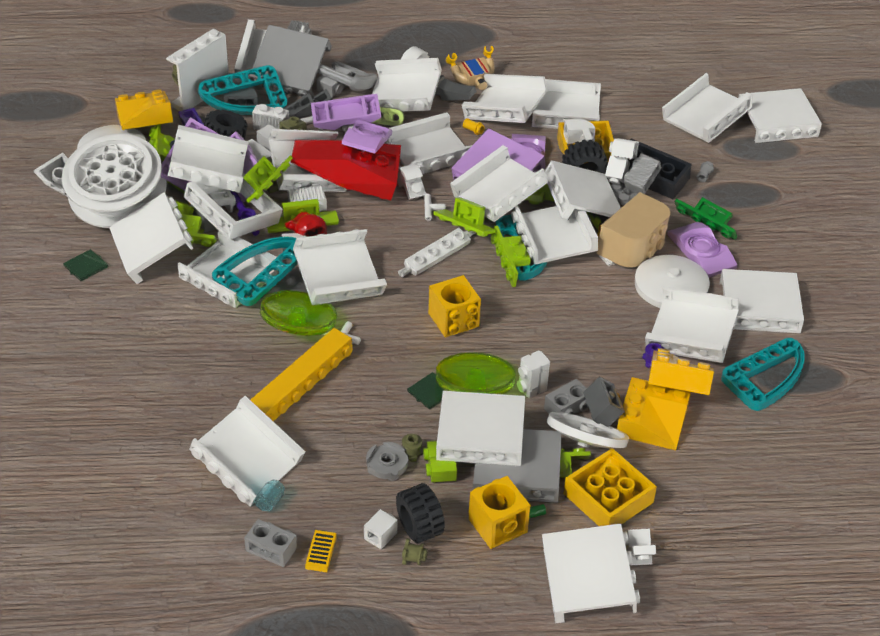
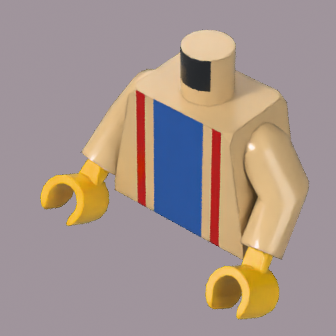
[446,46,495,90]

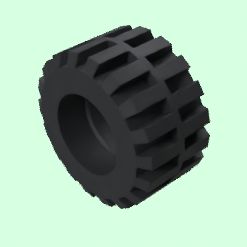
[204,110,248,140]
[562,140,608,174]
[396,483,445,544]

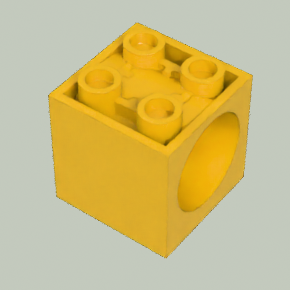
[428,275,481,338]
[468,476,530,549]

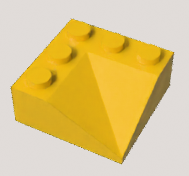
[115,90,173,130]
[557,121,614,164]
[648,348,714,395]
[617,377,691,450]
[564,448,657,526]

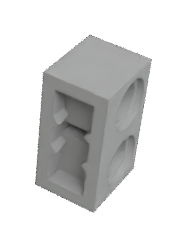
[544,379,589,415]
[244,519,297,567]

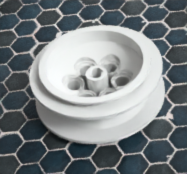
[62,134,167,228]

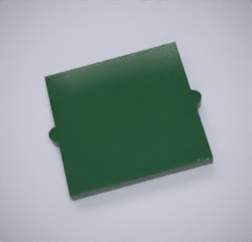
[63,249,108,281]
[407,372,455,409]

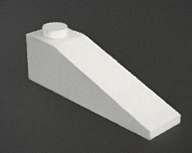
[34,152,68,197]

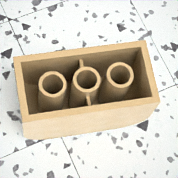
[596,192,670,267]

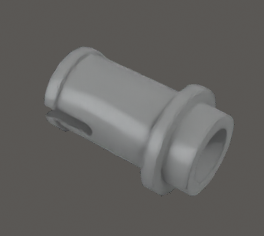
[696,161,714,182]

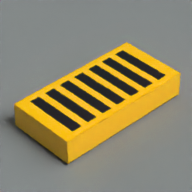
[305,530,337,572]

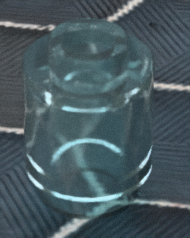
[255,479,285,511]

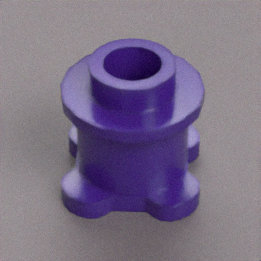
[642,343,664,368]

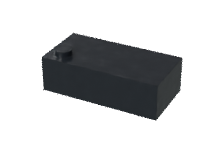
[621,139,692,199]

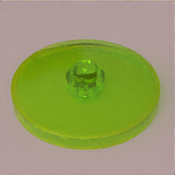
[260,290,337,336]
[436,352,516,394]

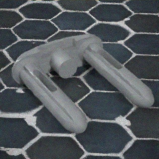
[317,61,377,91]

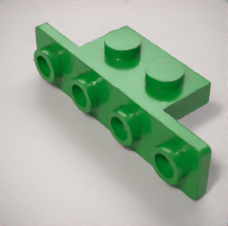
[674,197,737,240]

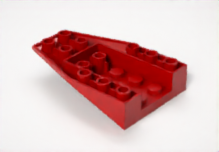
[290,140,401,201]

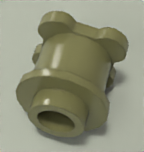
[402,434,423,462]
[402,538,428,565]

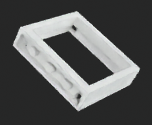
[184,173,283,240]

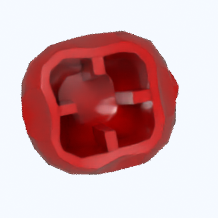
[285,212,327,237]

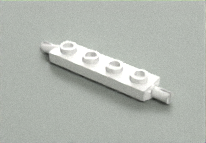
[398,228,476,277]

